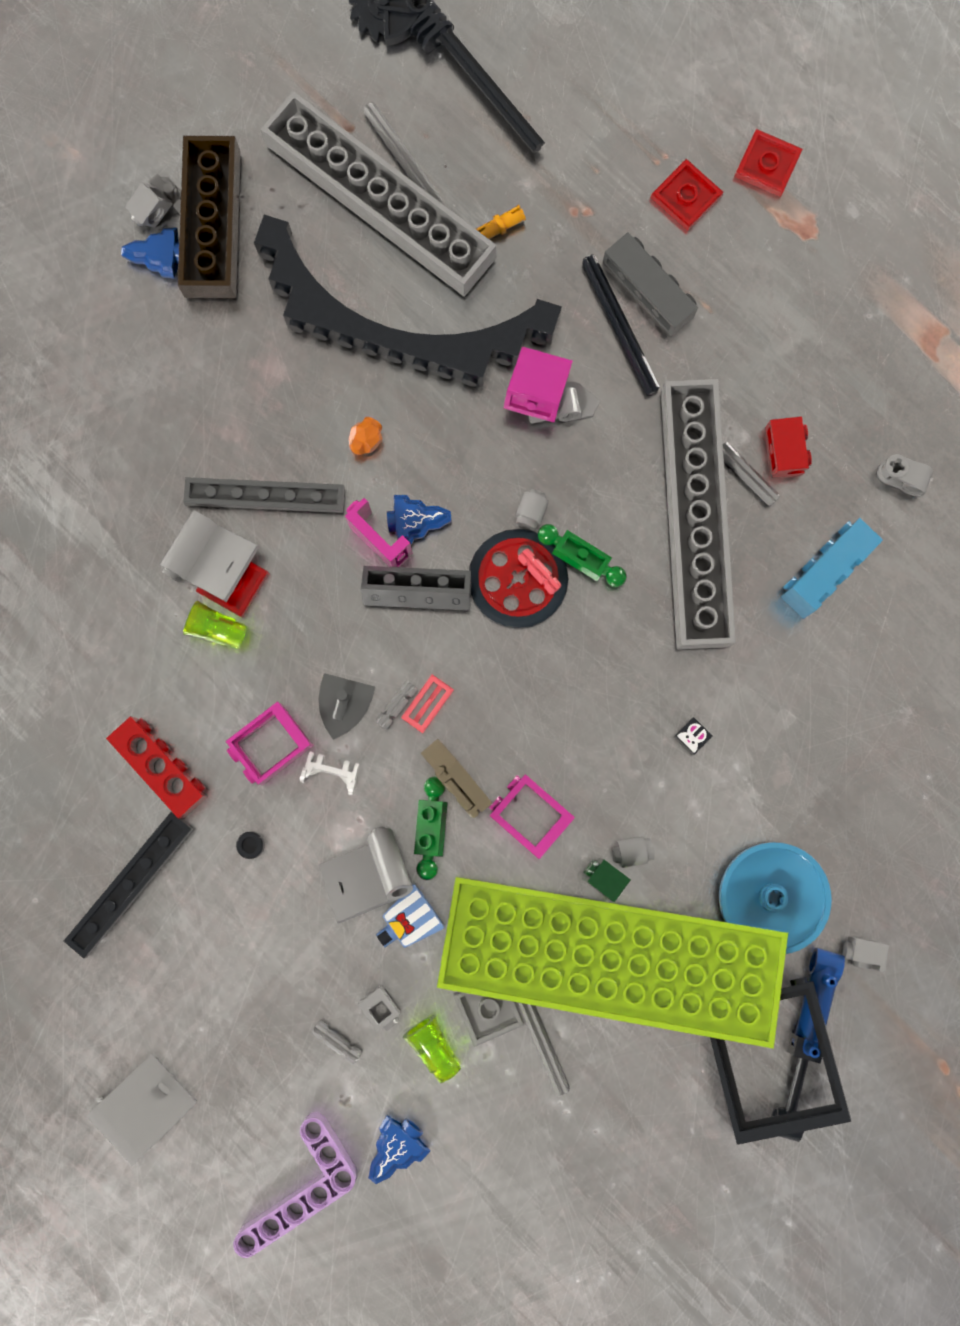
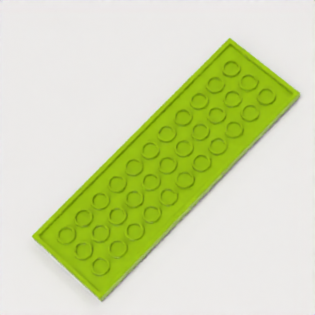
[437,877,788,1049]

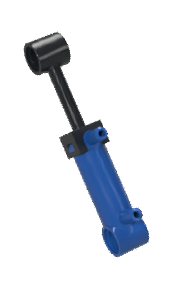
[771,948,845,1142]

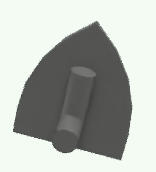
[318,673,375,740]

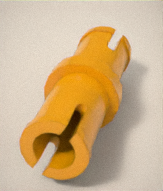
[475,204,526,239]

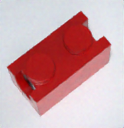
[765,416,812,478]

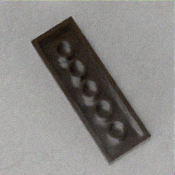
[178,135,241,298]

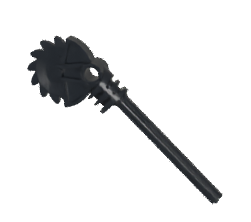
[349,0,545,153]

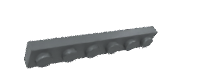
[183,477,345,513]

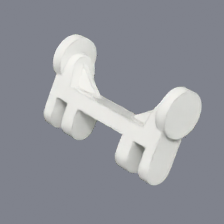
[300,751,360,795]

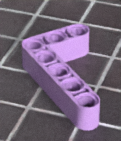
[233,1112,358,1258]

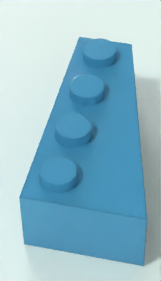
[781,518,883,619]

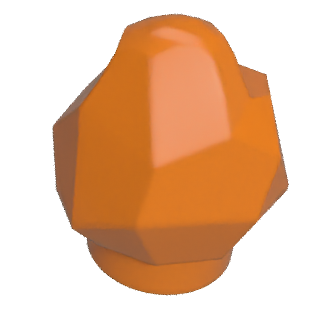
[349,417,383,455]

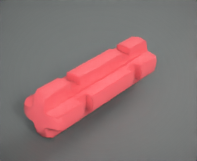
[518,548,561,595]

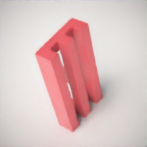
[401,674,454,733]

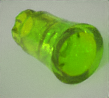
[183,600,248,649]
[402,1015,461,1083]

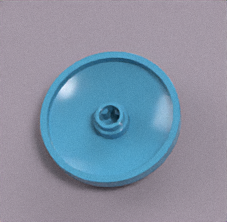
[719,842,832,954]

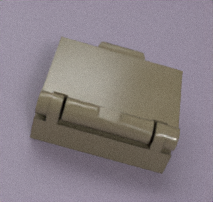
[421,739,492,818]

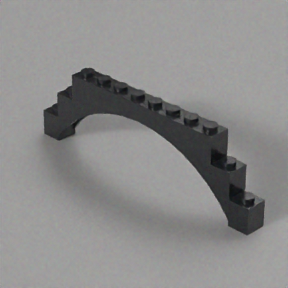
[254,214,562,387]

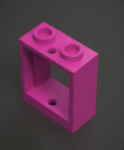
[225,701,314,785]
[489,774,575,859]

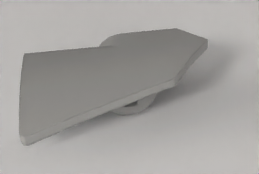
[529,381,600,424]

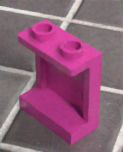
[503,346,573,423]
[345,498,413,567]

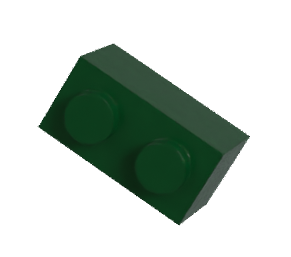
[583,858,631,902]

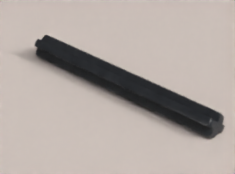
[582,254,660,395]

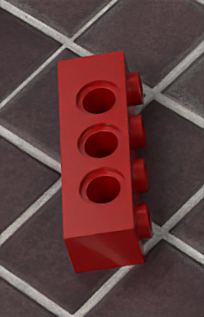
[106,716,208,819]

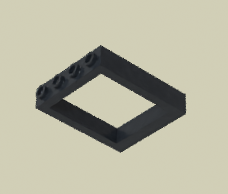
[710,977,851,1145]

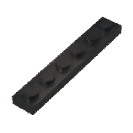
[63,812,193,959]

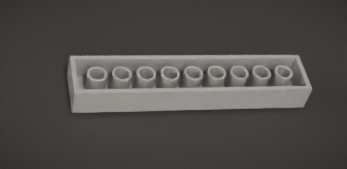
[260,91,497,297]
[661,379,736,649]

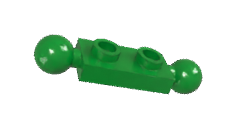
[538,524,627,587]
[414,776,448,880]

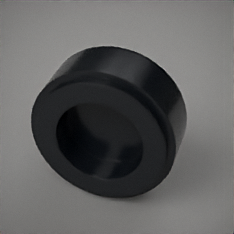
[236,832,265,859]

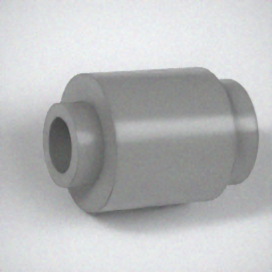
[515,489,549,531]
[612,836,654,868]

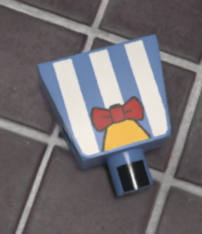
[376,883,445,948]

